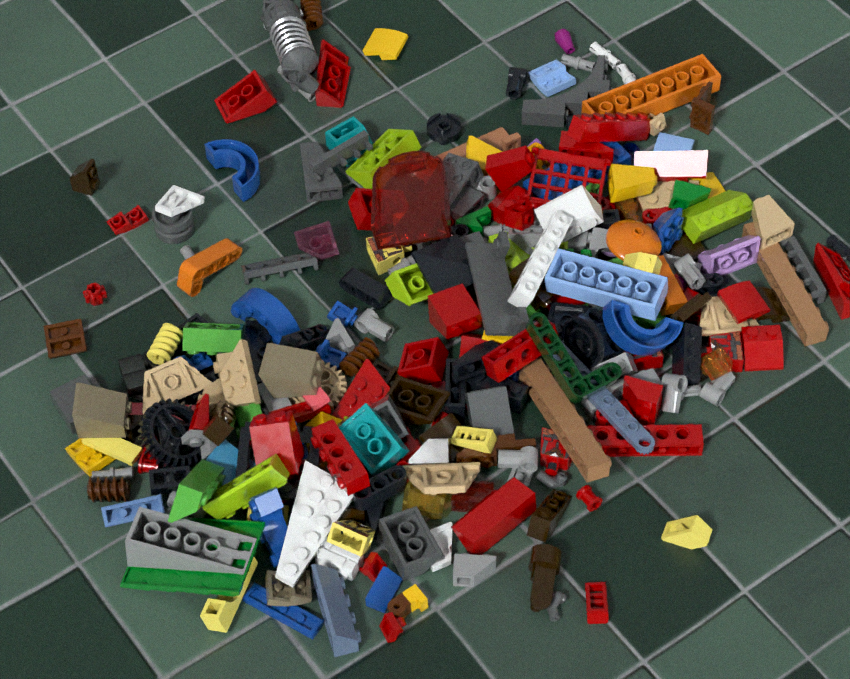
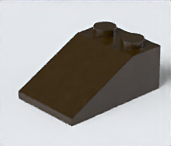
[385,376,450,425]

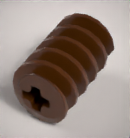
[300,0,323,31]
[339,337,380,377]
[87,476,131,503]

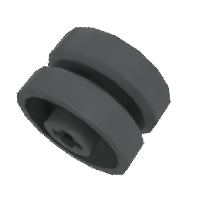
[152,206,195,244]

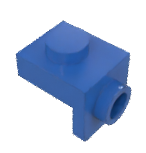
[327,300,358,329]
[316,339,347,371]

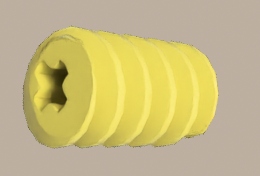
[147,323,183,365]

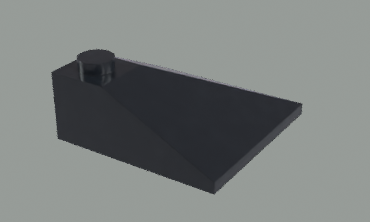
[411,234,474,294]

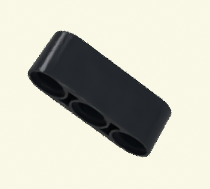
[339,268,393,310]
[353,466,407,511]

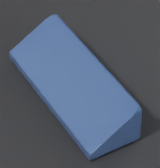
[101,494,165,528]

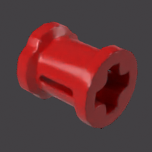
[576,485,603,512]

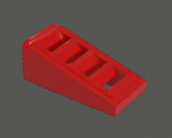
[188,393,209,431]
[585,582,608,624]

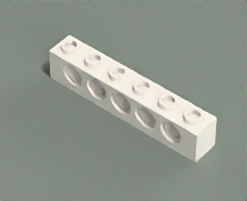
[508,210,573,308]

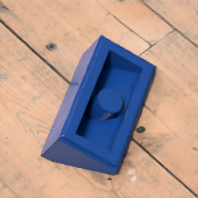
[365,566,403,613]

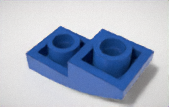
[174,352,213,371]

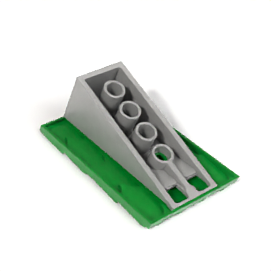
[120,507,265,597]

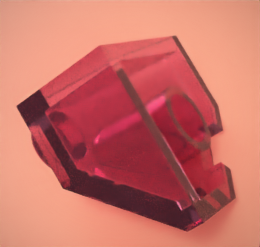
[294,221,339,260]

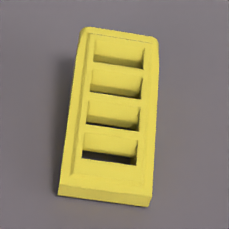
[451,426,497,454]

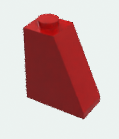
[485,146,535,192]

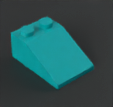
[339,403,410,476]

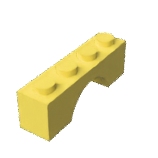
[200,557,258,633]

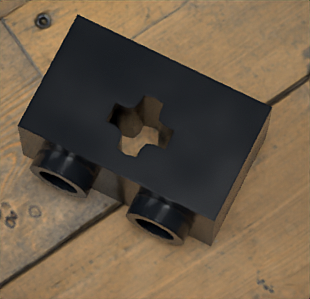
[149,466,190,495]

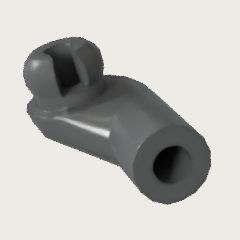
[536,470,567,488]
[547,591,566,622]

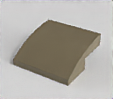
[265,570,312,606]

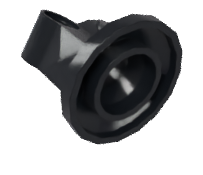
[561,308,623,369]

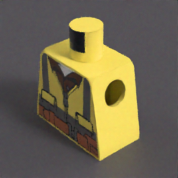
[366,233,412,275]
[327,520,375,557]

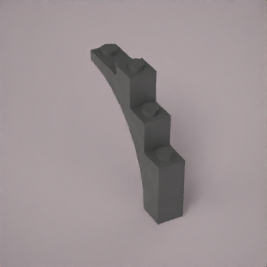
[522,55,613,127]

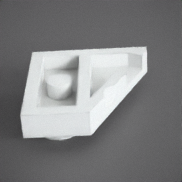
[155,185,205,217]
[430,522,452,572]

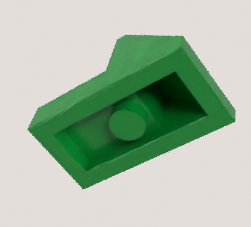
[456,206,491,237]

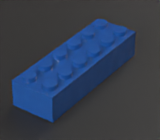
[523,141,631,200]

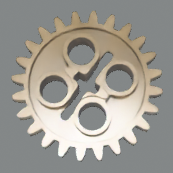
[288,362,347,412]

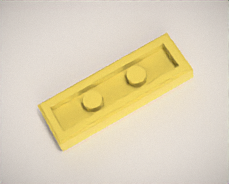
[82,438,143,466]

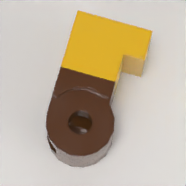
[387,584,428,620]

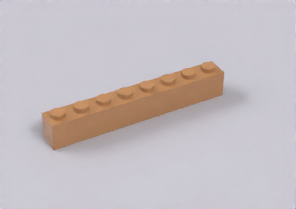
[742,222,829,346]
[519,358,612,483]

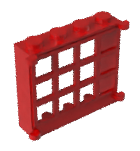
[522,147,611,214]

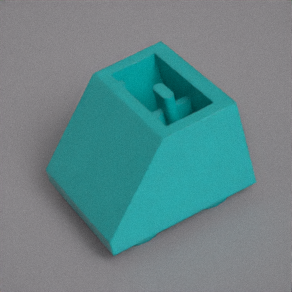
[325,116,373,167]

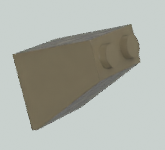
[258,343,325,398]
[72,383,132,438]

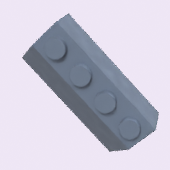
[311,564,362,657]

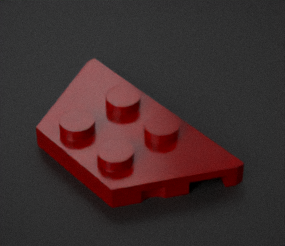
[331,359,390,421]

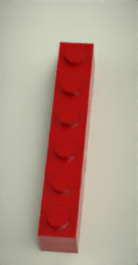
[567,112,651,143]

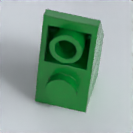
[668,180,711,210]

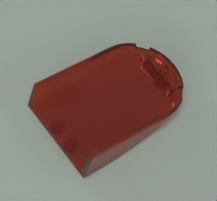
[371,151,451,250]

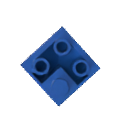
[653,207,683,256]

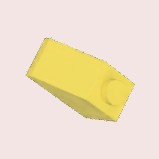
[622,252,662,275]
[661,515,713,550]

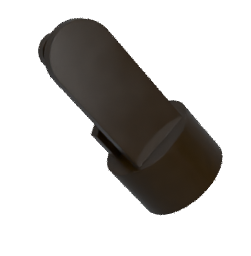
[528,544,562,612]

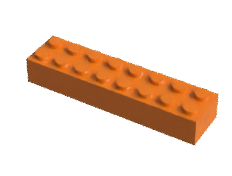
[581,54,721,116]

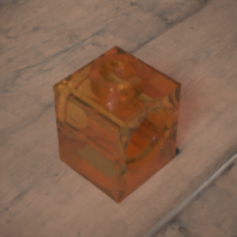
[701,347,733,381]

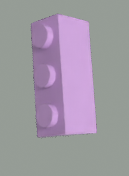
[698,235,761,280]

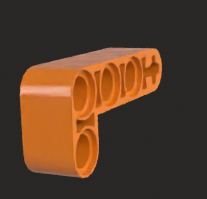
[177,238,242,297]

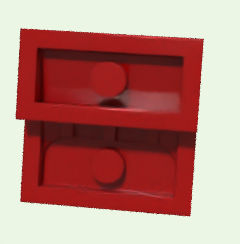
[717,280,770,325]

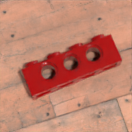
[482,320,559,383]
[310,419,370,496]

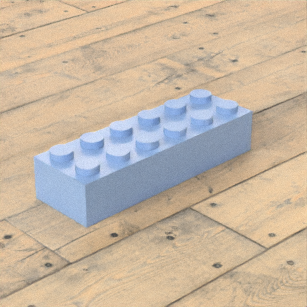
[544,248,668,321]

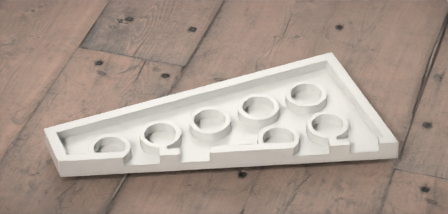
[275,460,353,588]

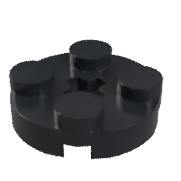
[426,113,462,145]

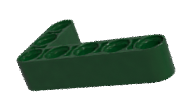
[526,312,622,403]

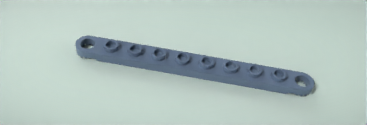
[533,321,655,455]

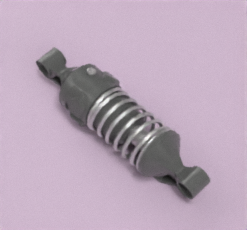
[260,0,319,94]

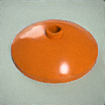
[606,220,662,261]

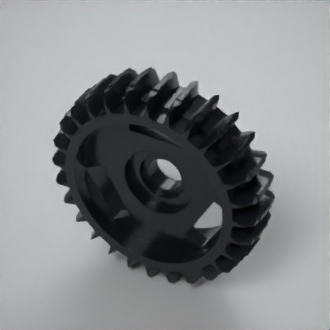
[137,398,202,468]

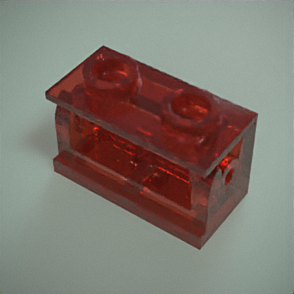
[451,481,494,512]

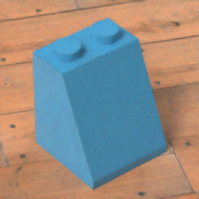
[206,439,256,488]

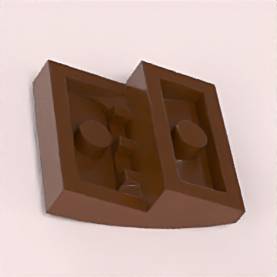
[43,318,87,359]

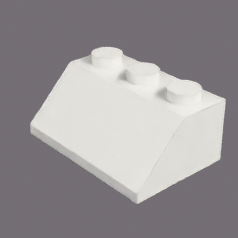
[534,185,604,242]

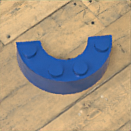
[205,139,261,202]
[230,288,300,345]
[603,300,683,356]
[248,487,288,568]

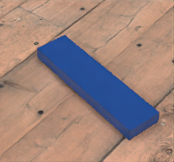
[243,582,324,640]

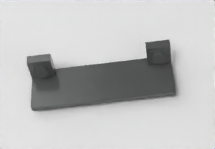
[392,153,484,249]
[465,231,529,336]

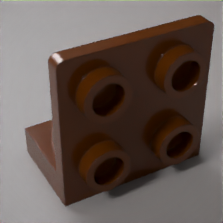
[689,81,715,135]

